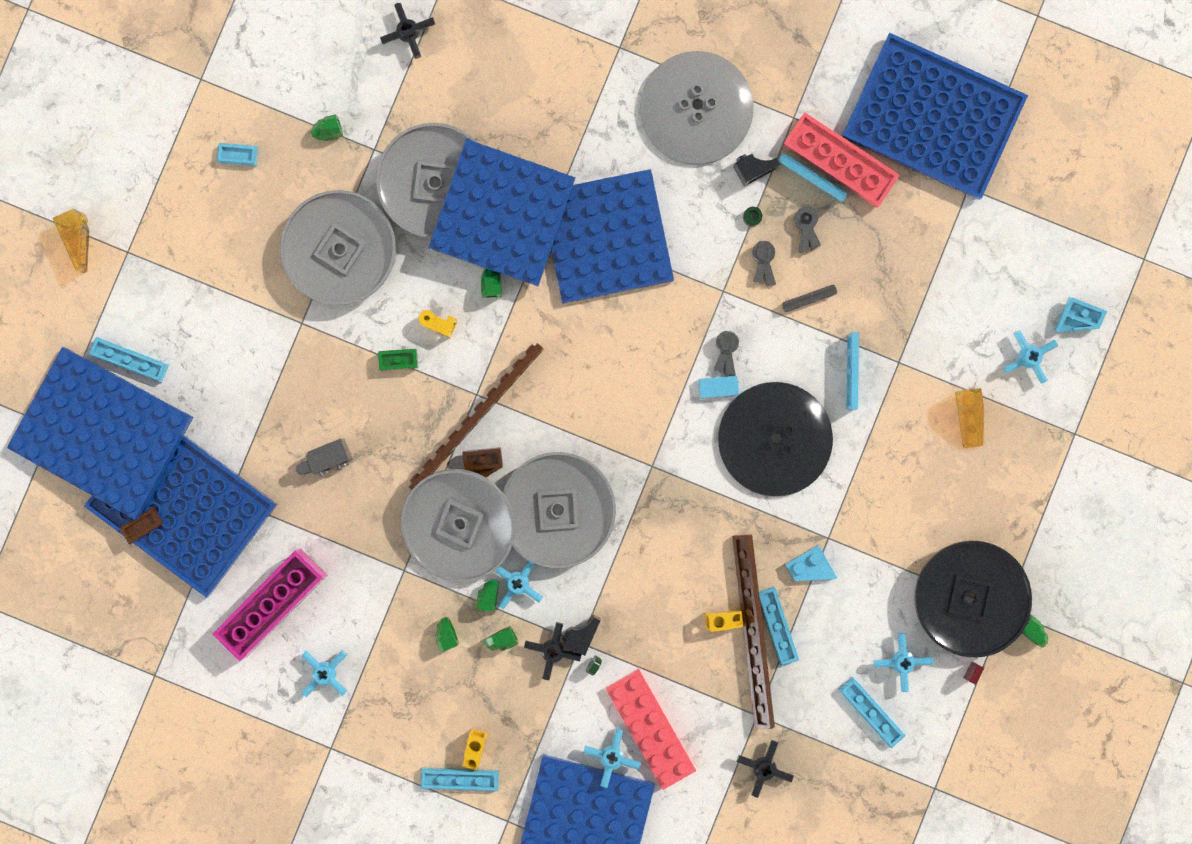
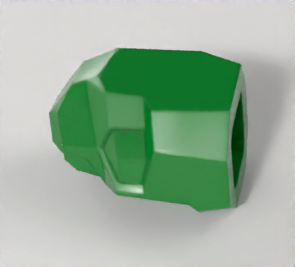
[311,114,343,141]
[481,268,502,298]
[475,579,499,612]
[1022,615,1048,648]
[435,617,459,652]
[484,626,519,651]

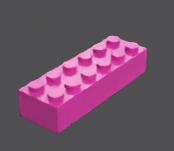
[212,549,328,662]

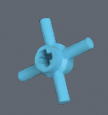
[1003,330,1058,384]
[494,561,543,609]
[874,633,933,692]
[301,650,347,697]
[583,728,641,788]

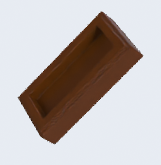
[119,507,164,545]

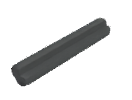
[782,285,837,312]

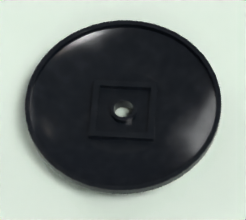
[718,382,833,496]
[914,540,1032,658]

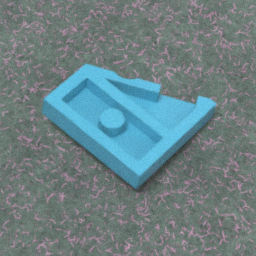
[1054,297,1107,332]
[785,545,837,581]

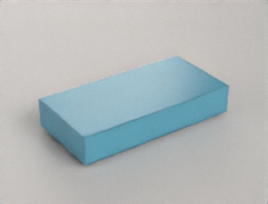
[217,143,258,166]
[699,376,739,398]

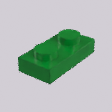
[378,349,418,371]

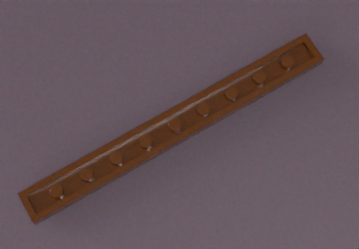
[409,343,544,490]
[732,534,775,729]

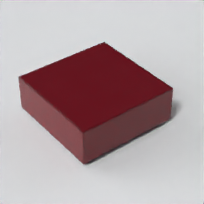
[963,661,984,685]

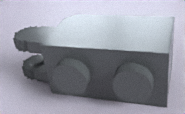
[296,439,353,476]

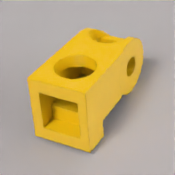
[418,310,458,338]
[705,610,743,632]
[462,729,488,770]

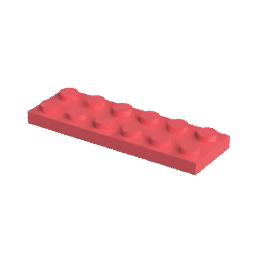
[782,112,900,208]
[606,668,696,790]

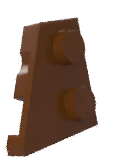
[462,447,503,477]

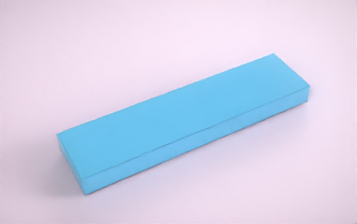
[778,153,847,202]
[846,332,859,410]
[89,337,169,382]
[759,586,799,666]
[838,677,906,749]
[421,767,499,791]

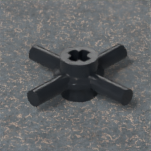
[380,3,436,59]
[524,622,582,681]
[736,740,794,798]

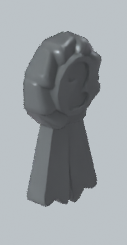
[794,207,821,253]
[752,241,776,287]
[714,331,739,377]

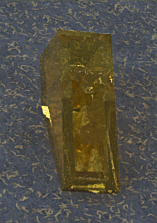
[52,209,89,273]
[955,388,984,448]

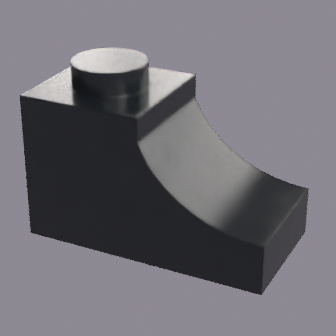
[733,154,780,187]
[562,615,601,656]

